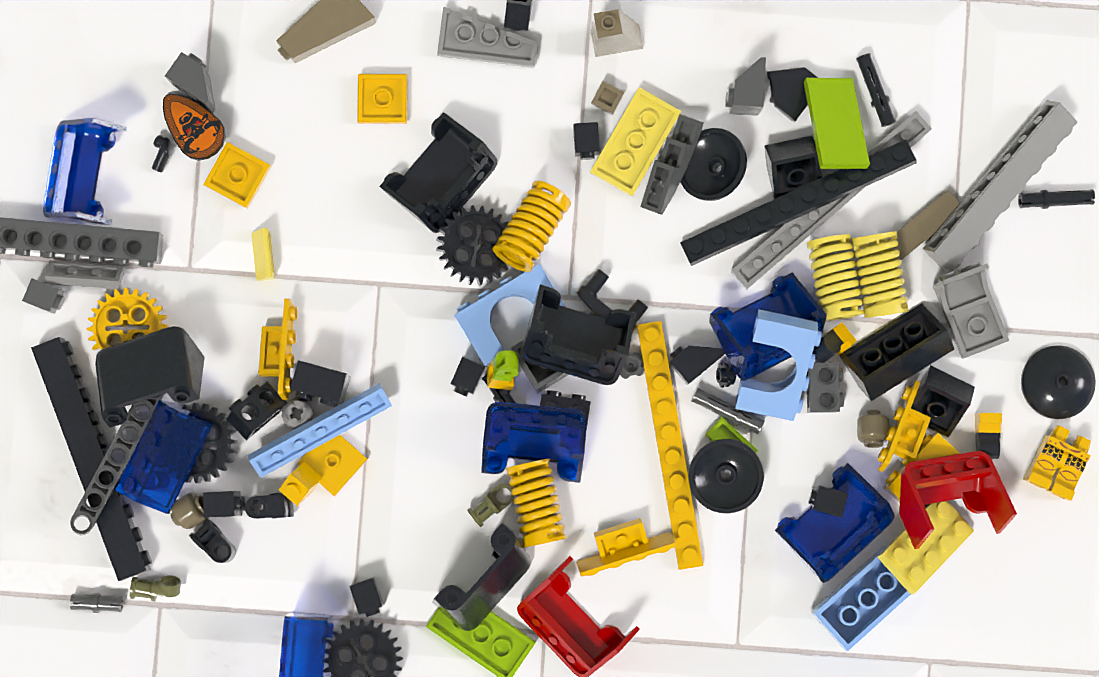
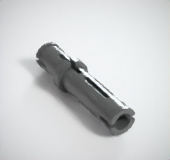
[691,388,765,434]

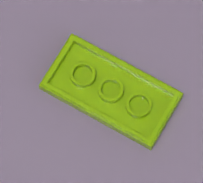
[804,78,870,169]
[426,609,536,677]

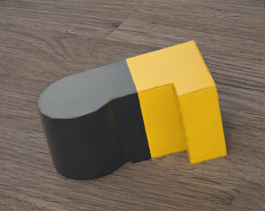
[812,322,857,363]
[975,413,1002,459]

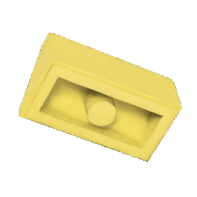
[251,228,275,281]

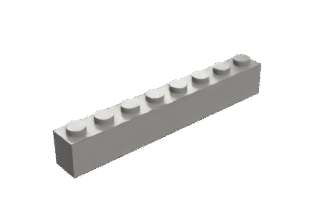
[922,100,1078,271]

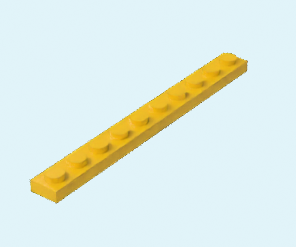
[636,321,704,570]

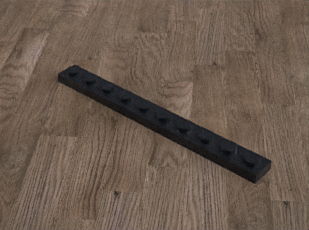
[680,139,917,266]

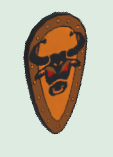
[163,93,226,161]

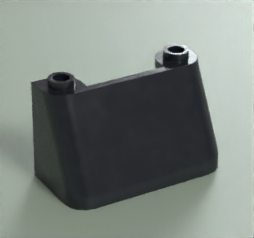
[379,112,498,233]
[521,284,636,385]
[95,326,205,428]
[432,523,531,631]

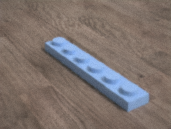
[247,383,392,478]

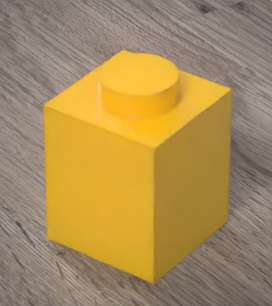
[279,462,323,506]

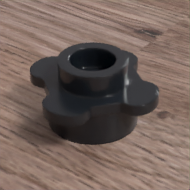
[716,363,736,388]

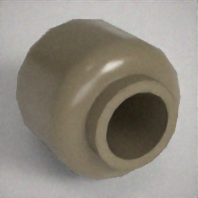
[857,410,889,448]
[170,492,206,529]

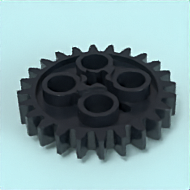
[436,205,509,286]
[156,403,238,484]
[321,618,404,677]

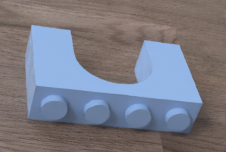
[454,264,565,367]
[735,309,822,421]

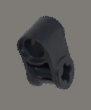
[245,493,294,519]
[189,518,236,563]

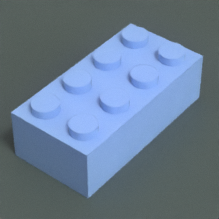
[810,546,911,651]

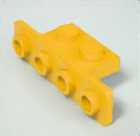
[258,298,298,400]
[877,380,931,472]
[576,518,676,577]

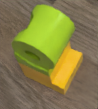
[487,350,519,390]

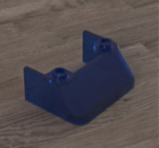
[43,118,127,225]
[279,612,334,677]

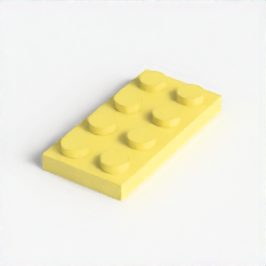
[590,87,682,197]
[877,501,974,595]

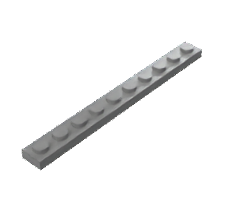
[730,111,932,290]

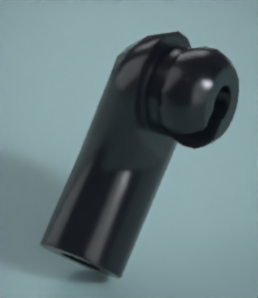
[151,135,171,173]

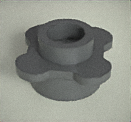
[620,352,644,379]

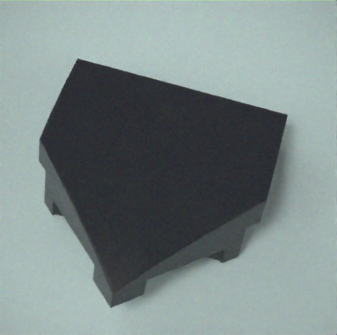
[767,67,818,122]

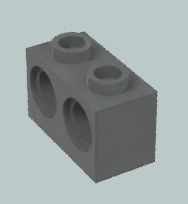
[806,362,844,413]

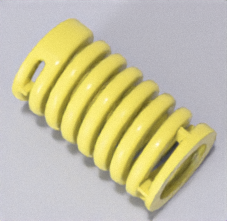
[852,231,909,318]
[806,234,865,322]

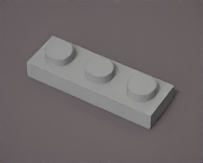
[44,260,125,289]

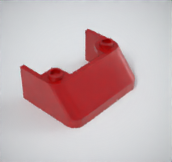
[899,451,1017,549]
[517,556,640,677]

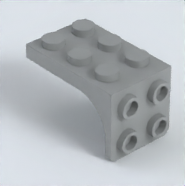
[933,261,1010,359]

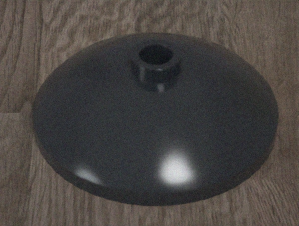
[680,128,747,201]
[1021,345,1096,419]
[688,439,764,514]

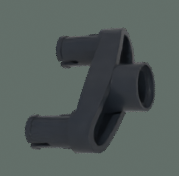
[576,269,648,333]

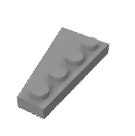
[437,6,538,68]

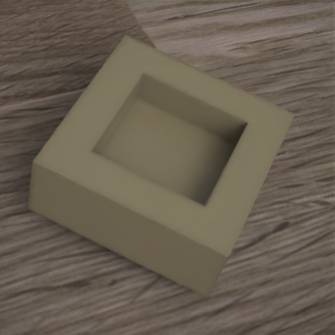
[591,81,624,115]

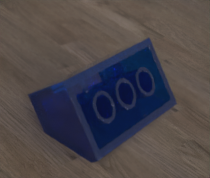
[115,400,213,514]

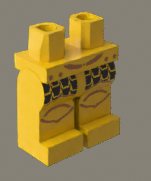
[1023,425,1091,501]

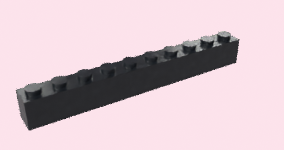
[31,337,152,582]

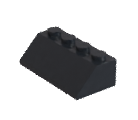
[839,303,955,401]

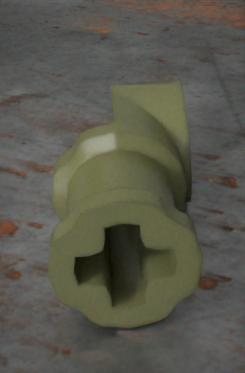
[467,484,515,527]
[129,575,181,602]

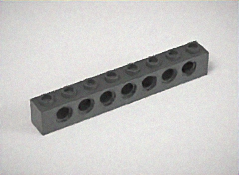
[0,217,164,268]

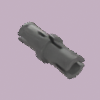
[70,593,123,613]

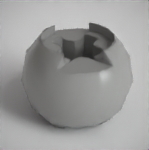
[282,398,313,429]

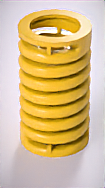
[493,180,571,272]
[506,458,567,548]

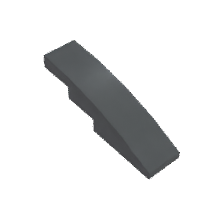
[640,114,704,215]

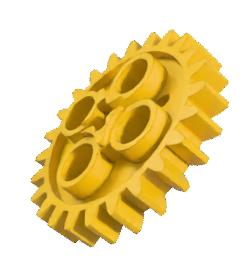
[86,287,169,351]

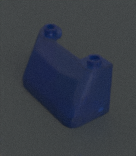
[709,272,827,381]
[481,402,587,483]
[775,463,895,583]

